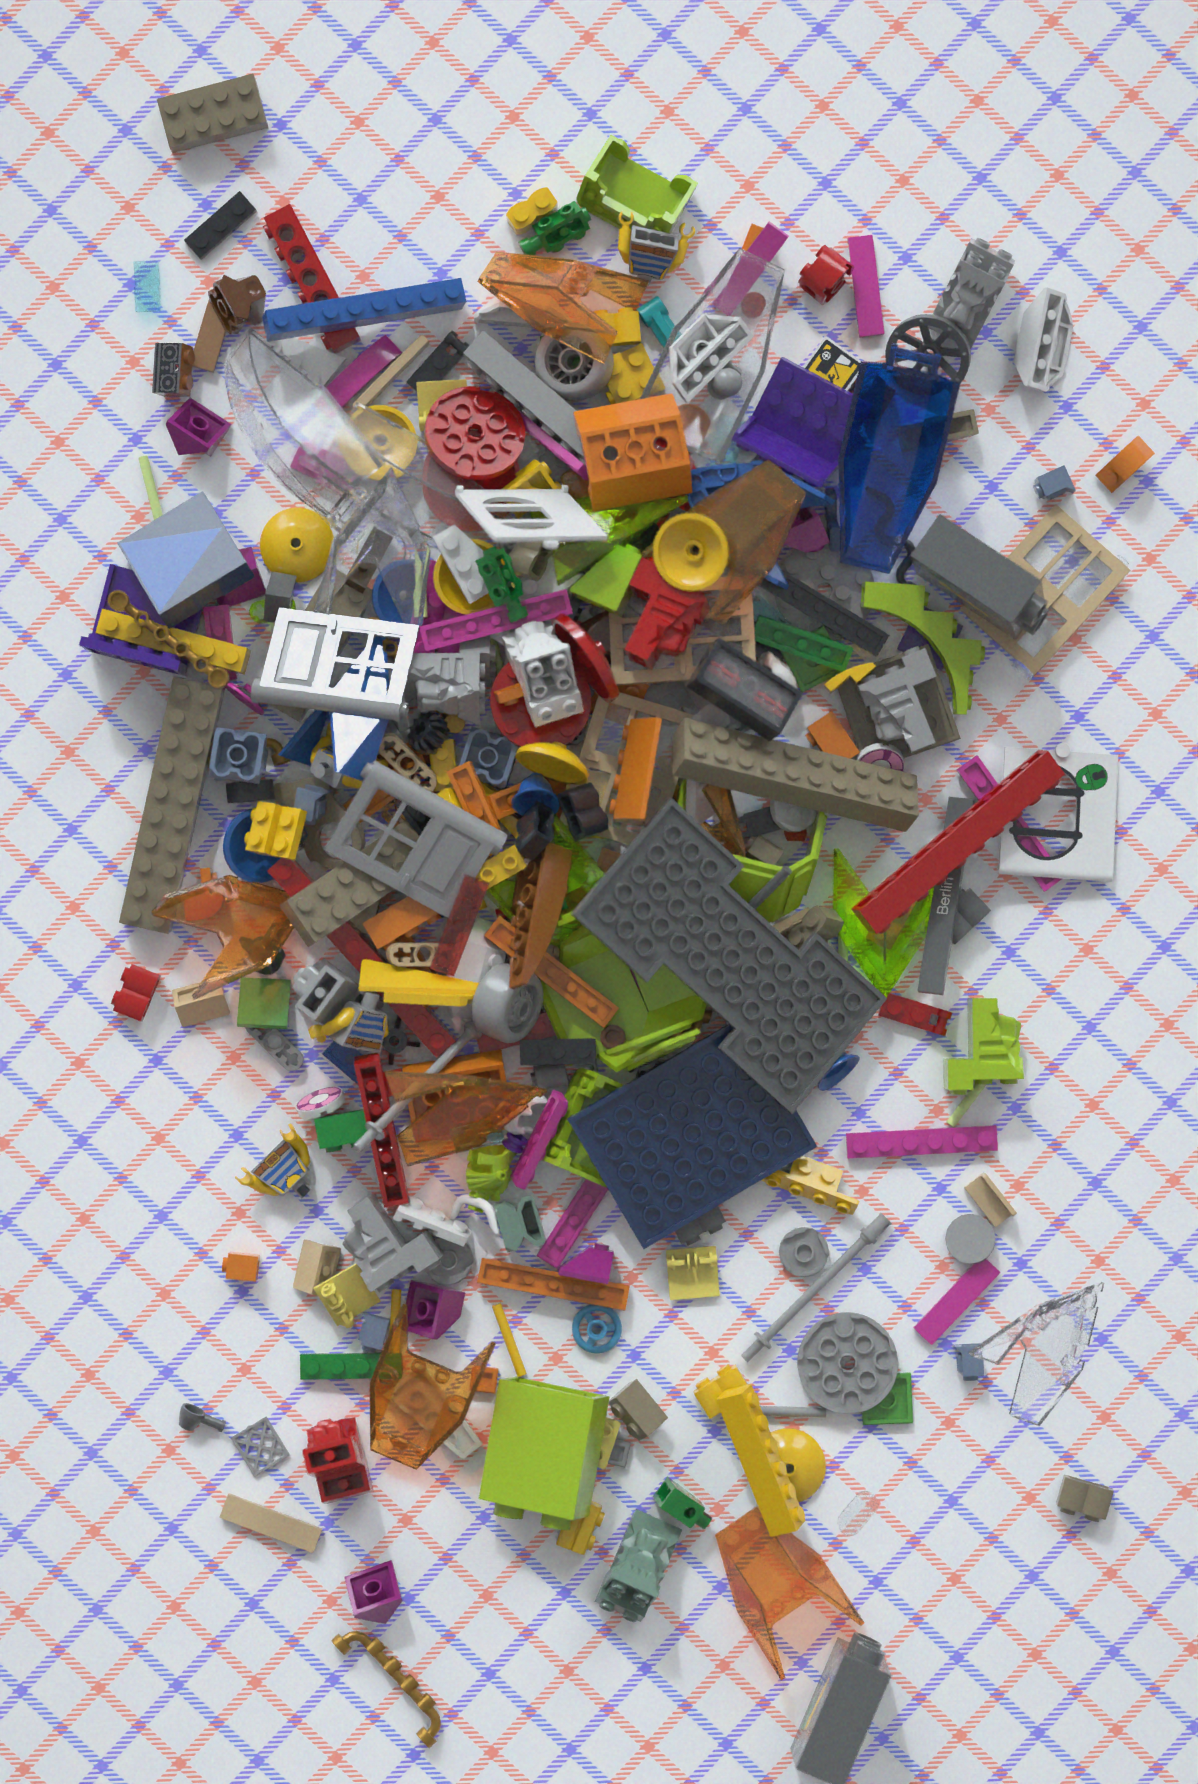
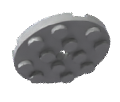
[775,543,874,640]
[797,1312,898,1414]

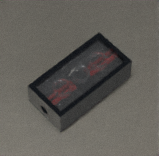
[686,638,803,741]

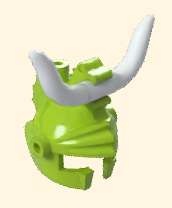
[449,1145,517,1235]

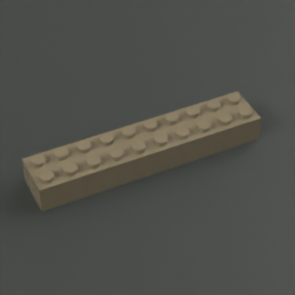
[119,676,226,934]
[673,718,919,832]

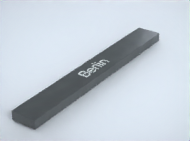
[917,797,975,996]

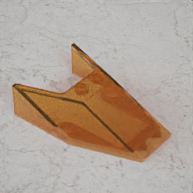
[477,251,649,364]
[641,459,806,625]
[370,1304,496,1470]
[715,1506,865,1681]

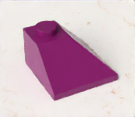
[764,507,830,553]
[558,1243,614,1284]
[400,1280,466,1340]

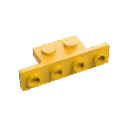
[761,1156,860,1215]

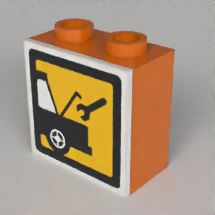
[803,335,866,391]

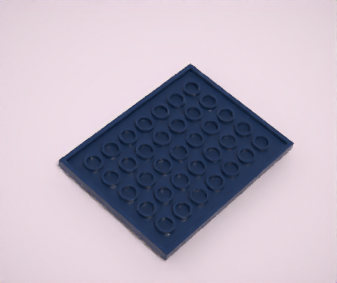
[567,1024,817,1249]

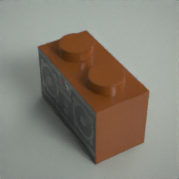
[152,343,195,397]

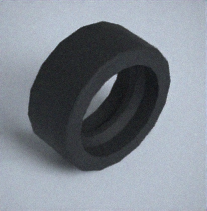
[226,779,275,803]

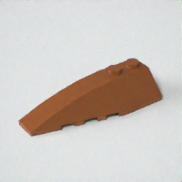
[509,842,572,990]

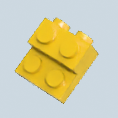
[605,343,663,405]
[502,459,562,520]
[244,801,307,860]

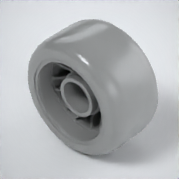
[535,322,614,401]
[471,963,543,1043]

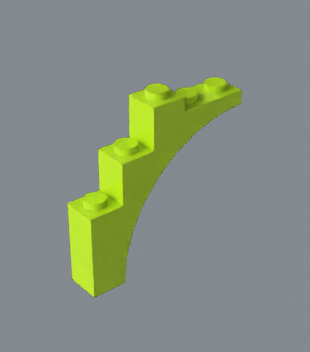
[860,581,985,715]

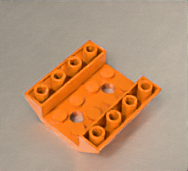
[573,393,692,512]

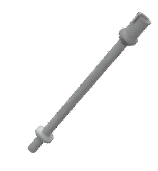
[353,1020,482,1153]
[741,1213,892,1363]

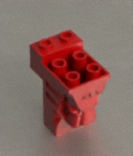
[624,557,710,670]
[302,1417,374,1504]

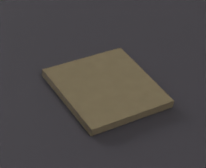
[834,644,961,758]

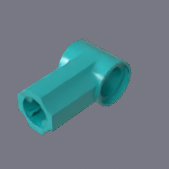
[636,296,681,349]

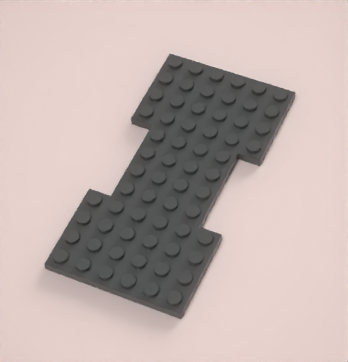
[571,798,887,1114]

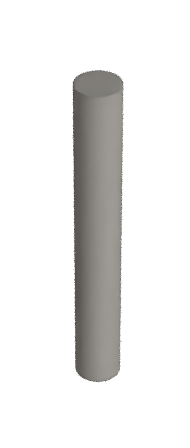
[760,1406,826,1418]

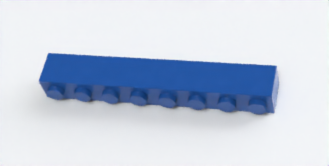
[262,278,467,342]

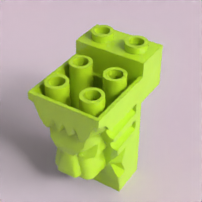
[943,998,1024,1095]

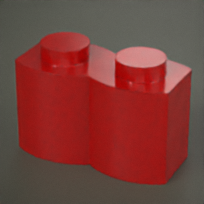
[111,964,161,1022]

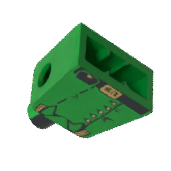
[653,1476,712,1529]

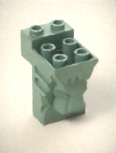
[594,1509,683,1623]

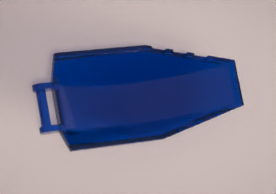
[838,343,960,574]

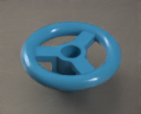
[572,1305,622,1354]

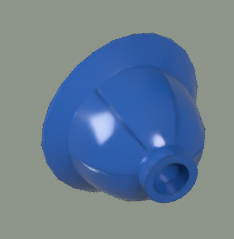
[511,773,560,816]
[818,1051,860,1091]

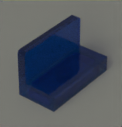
[322,1041,364,1085]

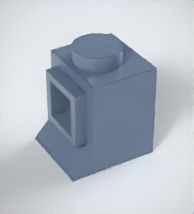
[1033,465,1076,501]
[294,784,333,825]
[358,1312,390,1353]
[953,1343,984,1381]

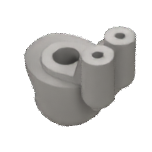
[707,360,742,400]

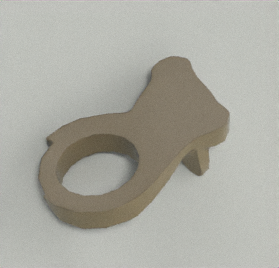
[274,776,366,869]

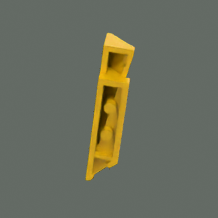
[359,959,479,1006]

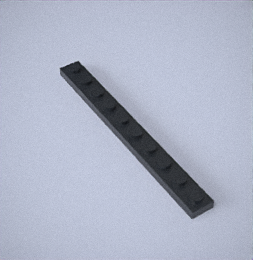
[662,505,890,657]

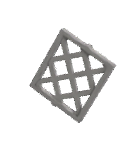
[231,1416,290,1477]

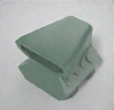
[494,1195,545,1253]

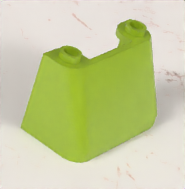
[576,135,698,234]
[543,1067,624,1188]

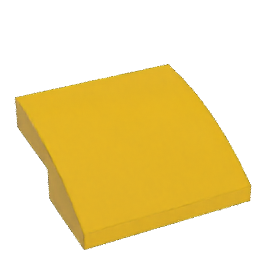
[824,662,876,694]

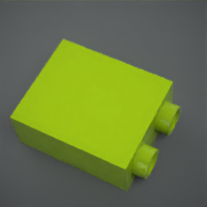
[479,1376,610,1530]

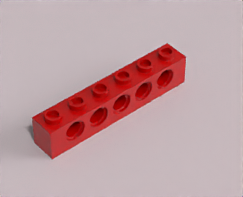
[262,204,361,354]
[354,1052,409,1208]

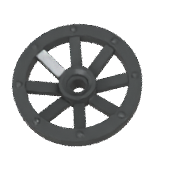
[885,314,971,397]

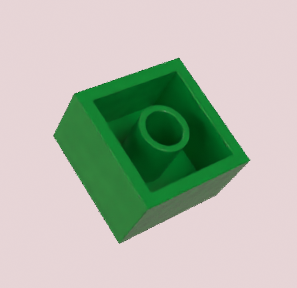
[314,1109,367,1153]

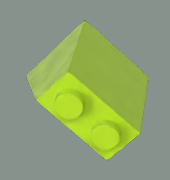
[570,544,643,618]

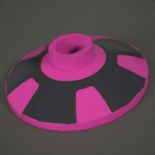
[225,682,265,715]

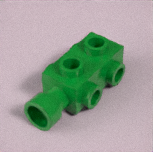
[518,201,592,259]
[475,546,529,623]

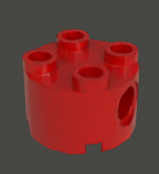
[798,245,854,306]

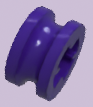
[502,1132,528,1153]

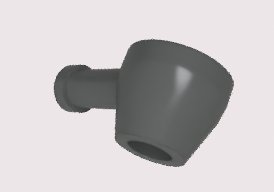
[179,1403,226,1433]

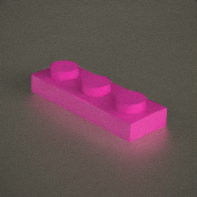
[203,604,238,681]

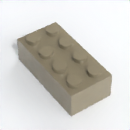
[157,73,269,153]

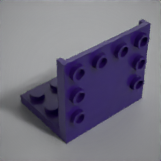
[731,356,871,488]
[79,564,203,677]

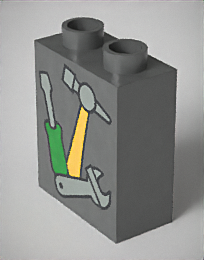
[910,513,1049,640]
[790,1632,892,1784]

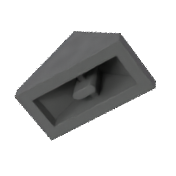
[263,572,297,623]

